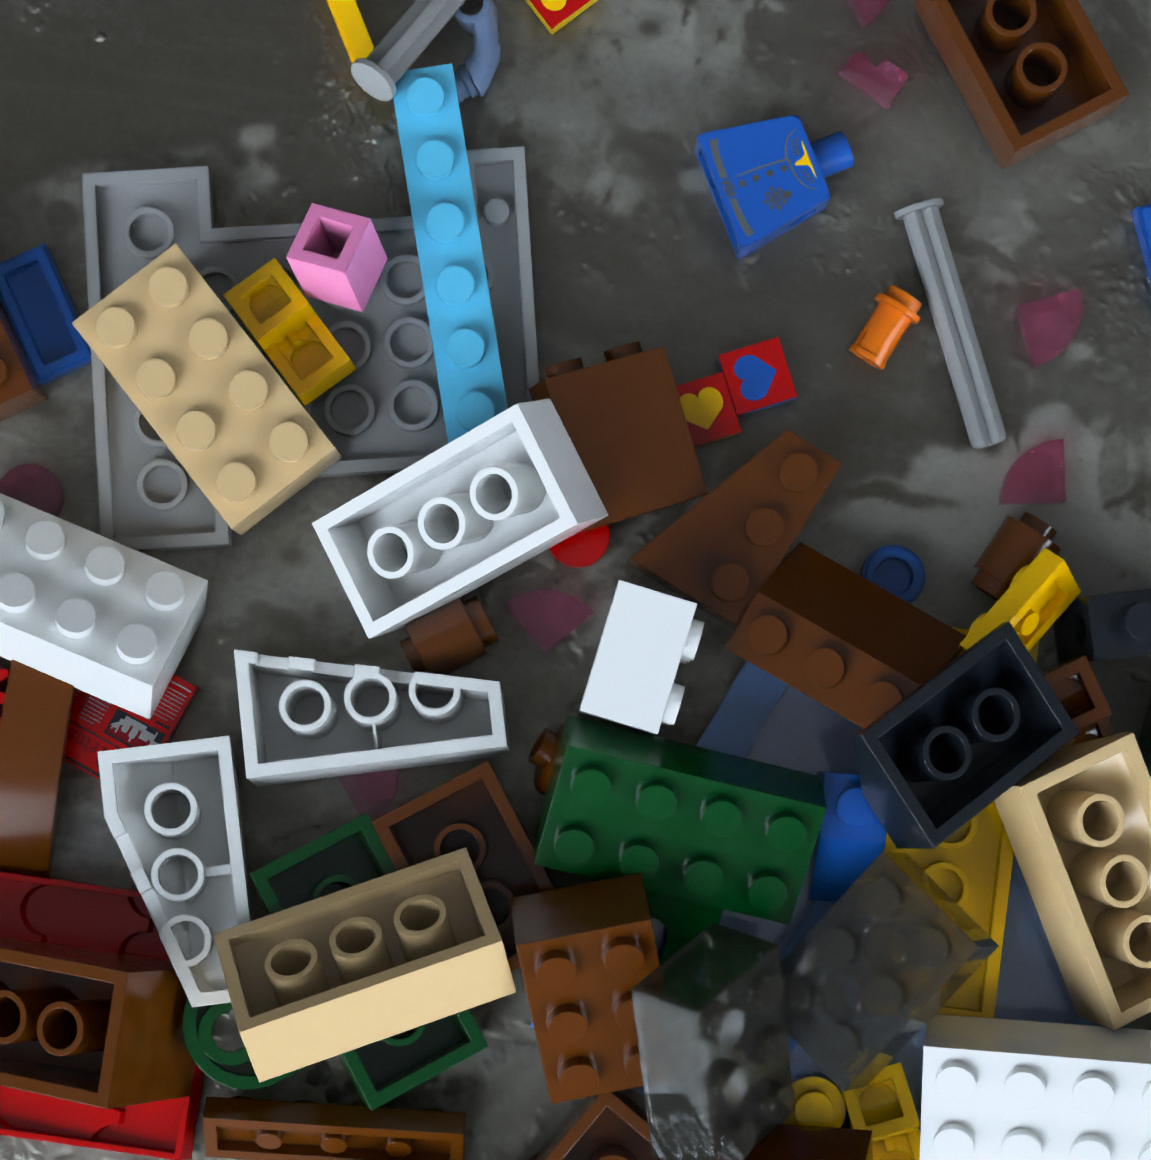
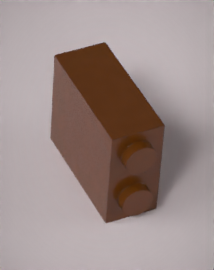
[529,341,708,535]

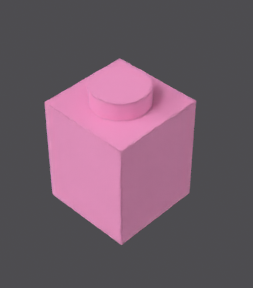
[286,203,388,312]

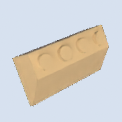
[994,731,1151,1030]
[213,847,516,1083]

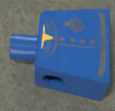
[694,115,854,260]

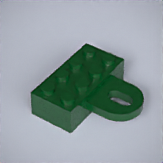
[534,715,827,1001]
[183,813,488,1111]

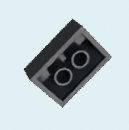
[855,621,1080,849]

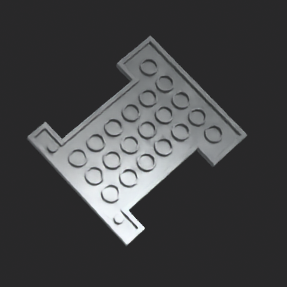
[82,146,539,552]

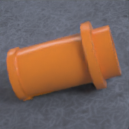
[848,285,922,371]

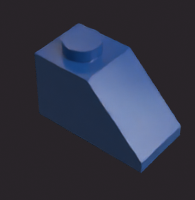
[807,771,886,905]

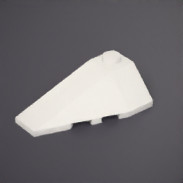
[97,736,252,1007]

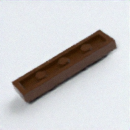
[202,1096,466,1160]

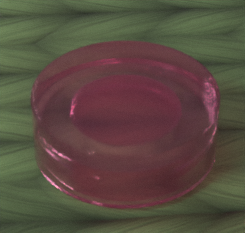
[0,464,65,517]

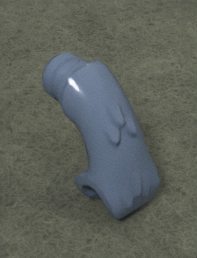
[454,0,501,104]

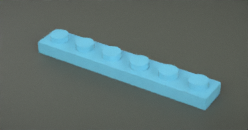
[393,63,508,443]

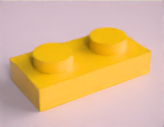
[959,548,1081,652]

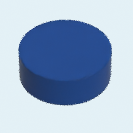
[860,545,926,604]

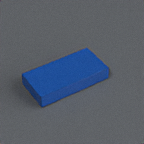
[0,243,91,386]

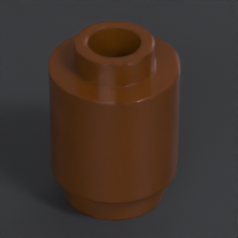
[971,512,1061,601]
[400,596,499,675]

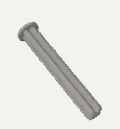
[351,0,466,101]
[894,198,1006,449]

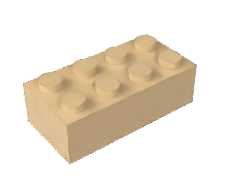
[72,243,342,535]

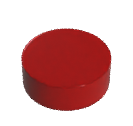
[549,525,610,568]

